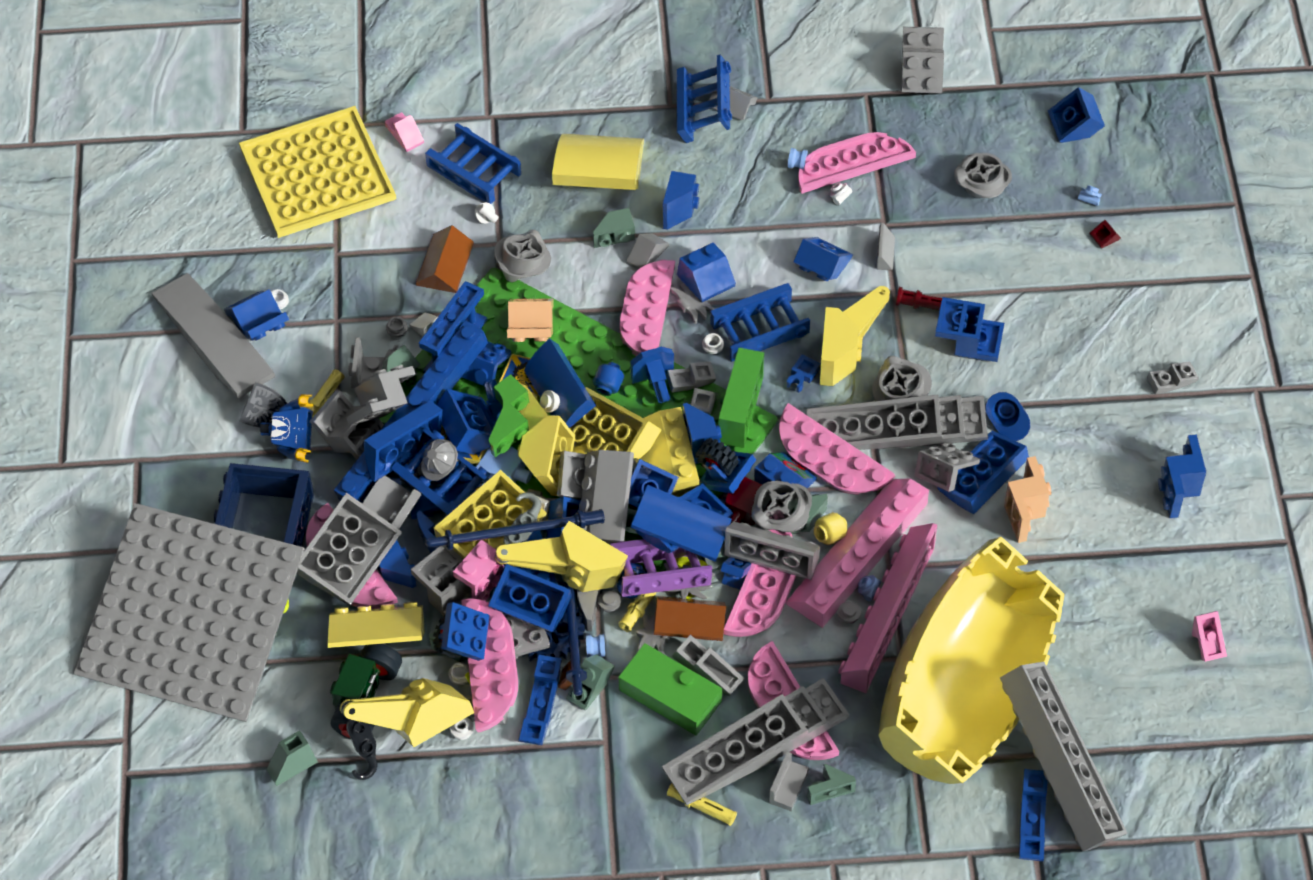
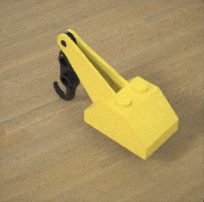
[340,678,474,780]

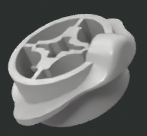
[954,153,1012,198]
[494,229,551,282]
[872,356,932,401]
[752,481,812,532]

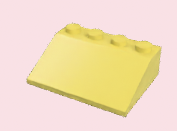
[570,387,661,459]
[640,407,699,497]
[434,470,547,559]
[328,602,425,648]

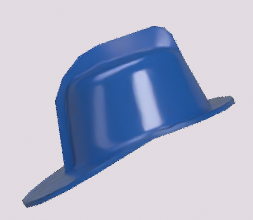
[986,392,1030,441]

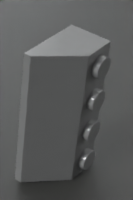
[579,450,634,544]
[725,521,820,580]

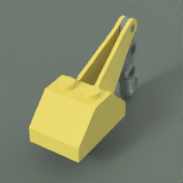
[495,493,628,592]

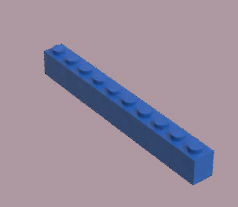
[334,321,488,503]

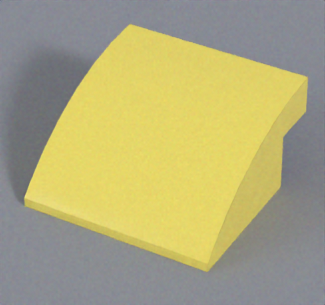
[552,134,644,190]

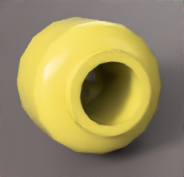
[814,512,847,545]

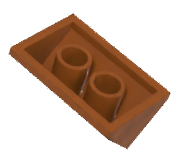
[416,225,474,293]
[654,596,726,641]

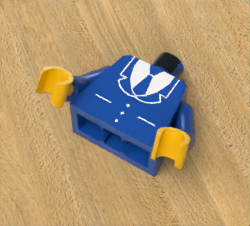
[260,394,313,463]

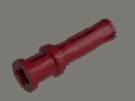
[896,286,942,311]

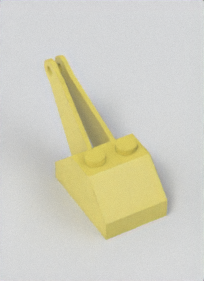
[820,286,890,386]
[518,384,575,496]

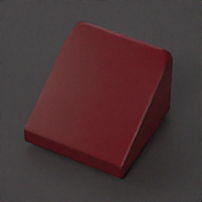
[1089,220,1121,248]

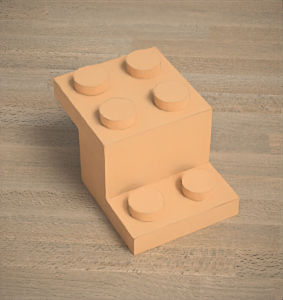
[507,298,554,342]
[1004,456,1052,543]

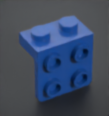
[462,342,511,386]

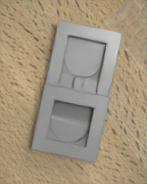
[666,362,716,393]

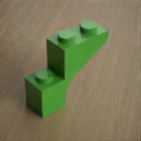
[489,374,529,458]

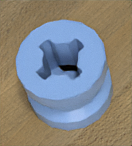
[788,148,808,169]
[586,634,605,658]

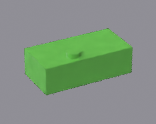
[718,348,764,448]
[618,643,722,736]

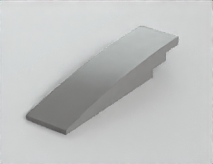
[151,273,275,398]
[807,395,988,450]
[662,678,849,805]

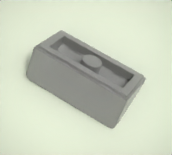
[876,223,895,270]

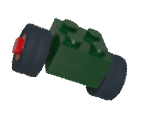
[330,644,402,739]

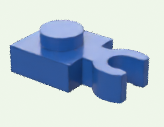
[787,354,821,393]

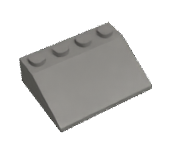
[297,493,402,605]

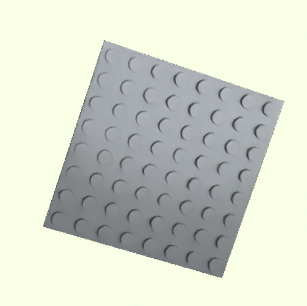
[74,503,305,722]

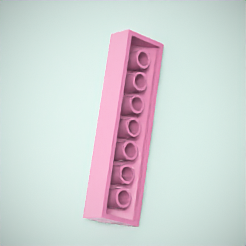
[786,478,929,628]
[838,523,937,693]

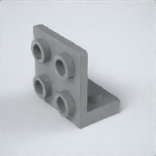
[348,337,385,397]
[914,443,980,492]
[362,476,422,529]
[505,615,550,659]

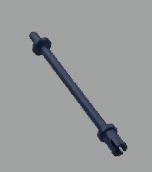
[425,509,605,550]
[564,581,587,696]

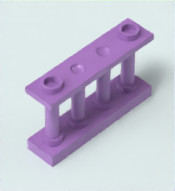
[610,539,712,597]

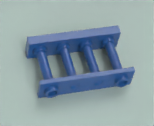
[677,54,732,143]
[425,123,522,204]
[419,281,487,373]
[710,283,810,362]
[391,427,491,515]

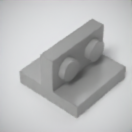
[557,451,587,500]

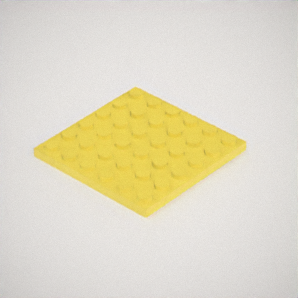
[239,106,396,238]

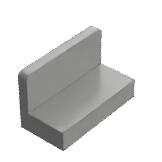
[709,86,758,120]
[769,752,809,811]

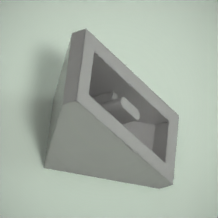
[627,233,669,269]

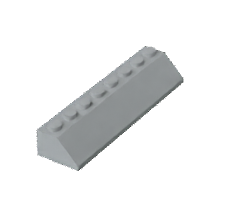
[1000,662,1128,851]

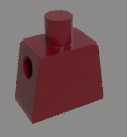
[725,477,772,526]

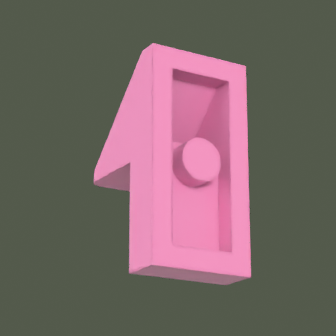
[385,112,424,152]
[1192,611,1227,662]

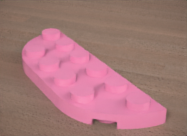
[798,132,916,194]
[620,260,675,356]
[779,403,895,495]
[306,503,398,609]
[724,529,796,637]
[461,599,518,733]
[748,641,839,760]

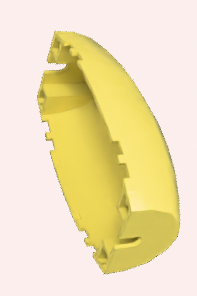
[878,537,1064,784]

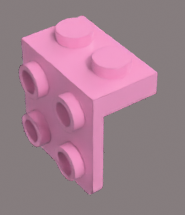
[453,540,504,601]

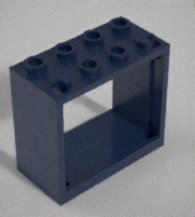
[214,463,314,547]

